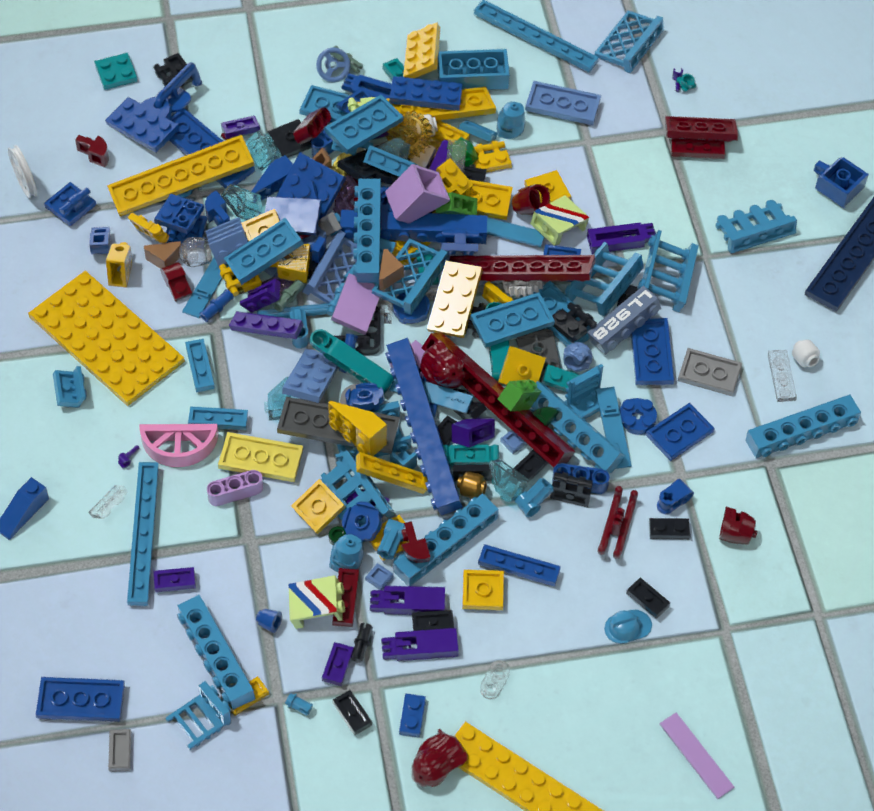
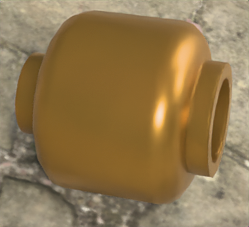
[457,472,487,498]

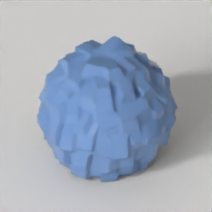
[563,342,593,372]

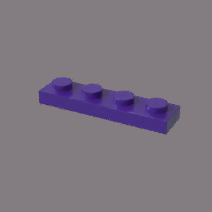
[229,311,304,339]

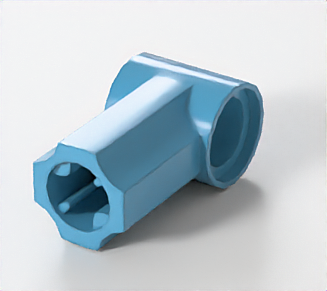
[289,309,309,349]
[515,478,554,517]
[377,519,404,560]

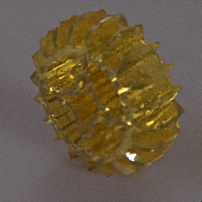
[386,111,434,159]

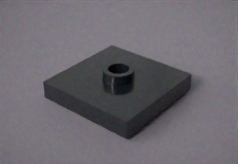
[267,119,312,158]

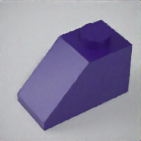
[452,418,495,448]

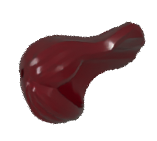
[419,340,466,389]
[411,729,468,787]

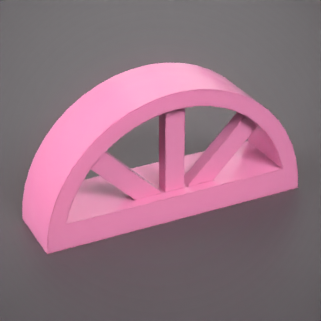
[139,424,219,467]

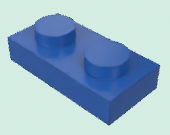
[399,693,426,738]

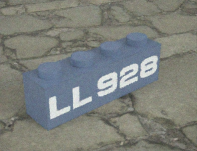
[587,286,661,355]

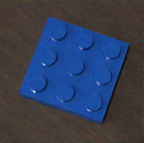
[276,152,346,219]

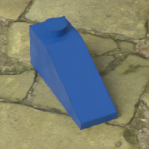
[251,155,293,205]
[0,477,49,540]

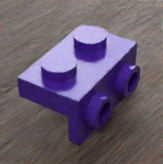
[240,279,281,313]

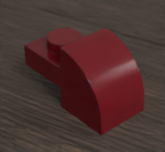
[75,135,109,168]
[160,262,192,301]
[401,521,431,563]

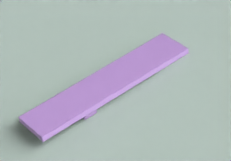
[660,713,734,799]

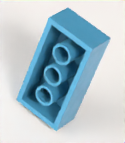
[437,49,510,90]

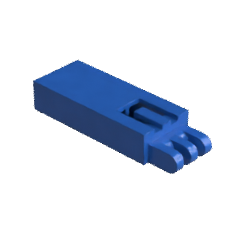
[341,73,392,99]

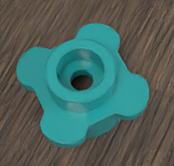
[676,74,696,92]

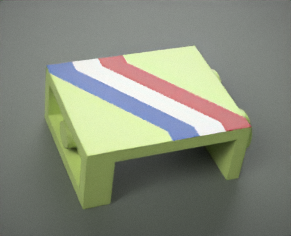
[530,196,590,246]
[289,575,345,629]

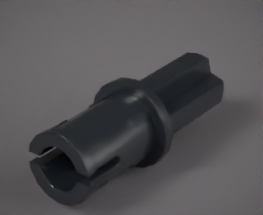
[351,623,373,663]

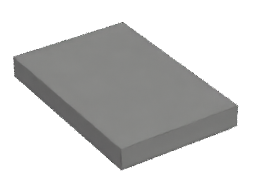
[677,348,742,396]

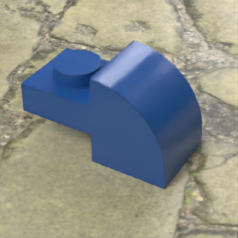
[205,190,230,226]
[89,227,110,255]

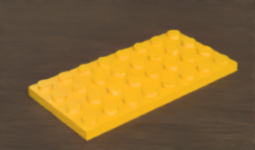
[28,270,185,406]

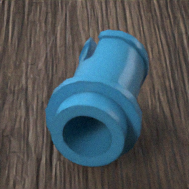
[285,693,313,716]

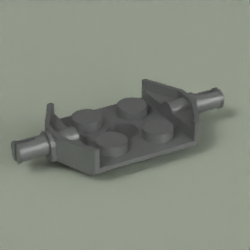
[516,328,560,387]

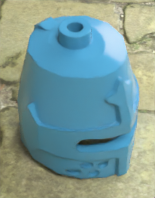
[497,102,525,139]
[329,534,364,572]

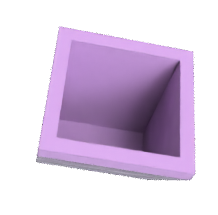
[385,164,450,223]

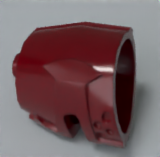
[512,184,550,215]
[719,506,758,544]

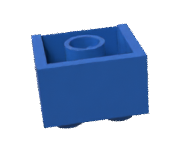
[814,157,869,208]

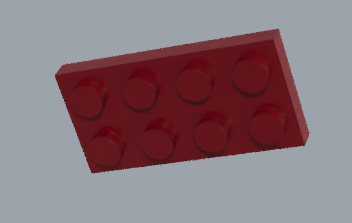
[665,116,738,142]

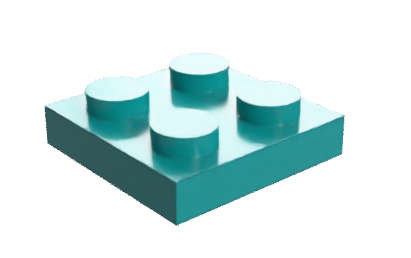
[94,52,138,90]

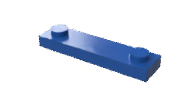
[478,544,561,587]

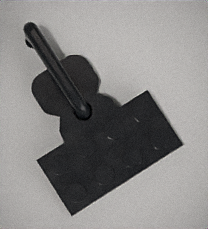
[337,141,435,213]

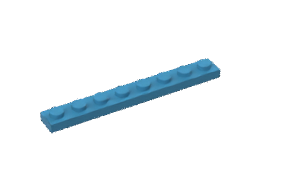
[474,0,599,72]
[127,462,159,606]

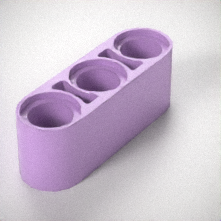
[207,470,263,506]

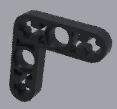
[334,306,380,355]

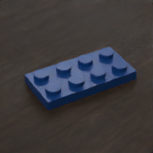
[389,76,462,111]
[631,318,674,385]
[36,677,125,722]

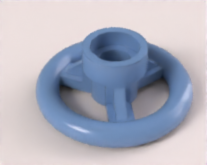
[316,47,350,82]

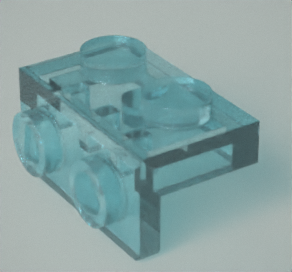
[245,130,281,171]

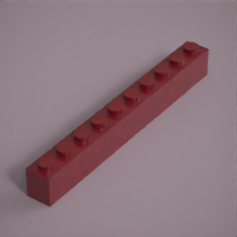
[422,333,576,467]

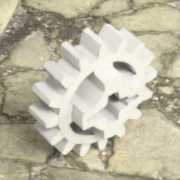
[503,280,544,297]

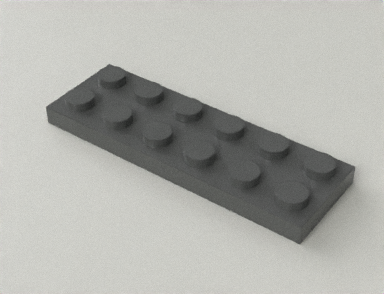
[277,397,400,454]

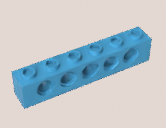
[353,179,381,283]
[530,381,626,473]
[745,394,861,458]
[393,494,499,586]
[177,595,255,710]

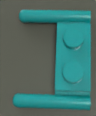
[443,444,500,485]

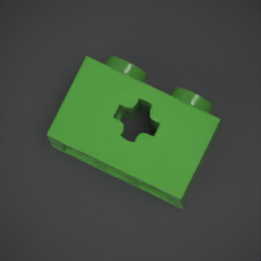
[435,192,477,215]
[497,379,542,411]

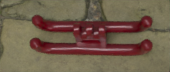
[597,486,638,559]

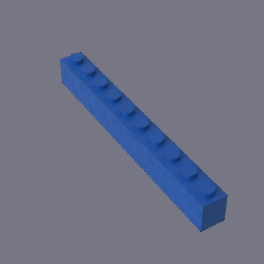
[385,337,463,516]

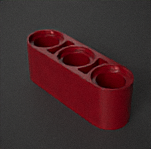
[294,107,331,144]

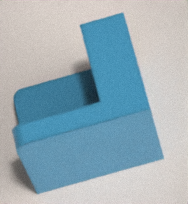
[390,450,417,470]

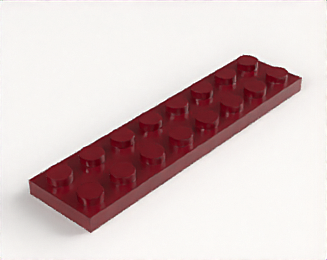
[448,255,595,282]

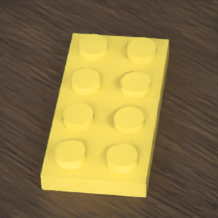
[218,432,303,482]

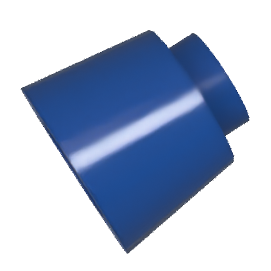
[256,609,282,633]

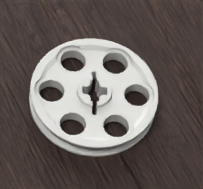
[8,145,37,199]

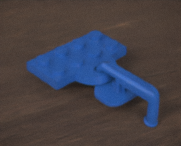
[105,62,203,153]

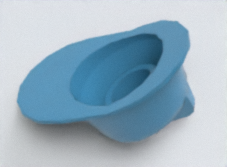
[604,610,652,644]

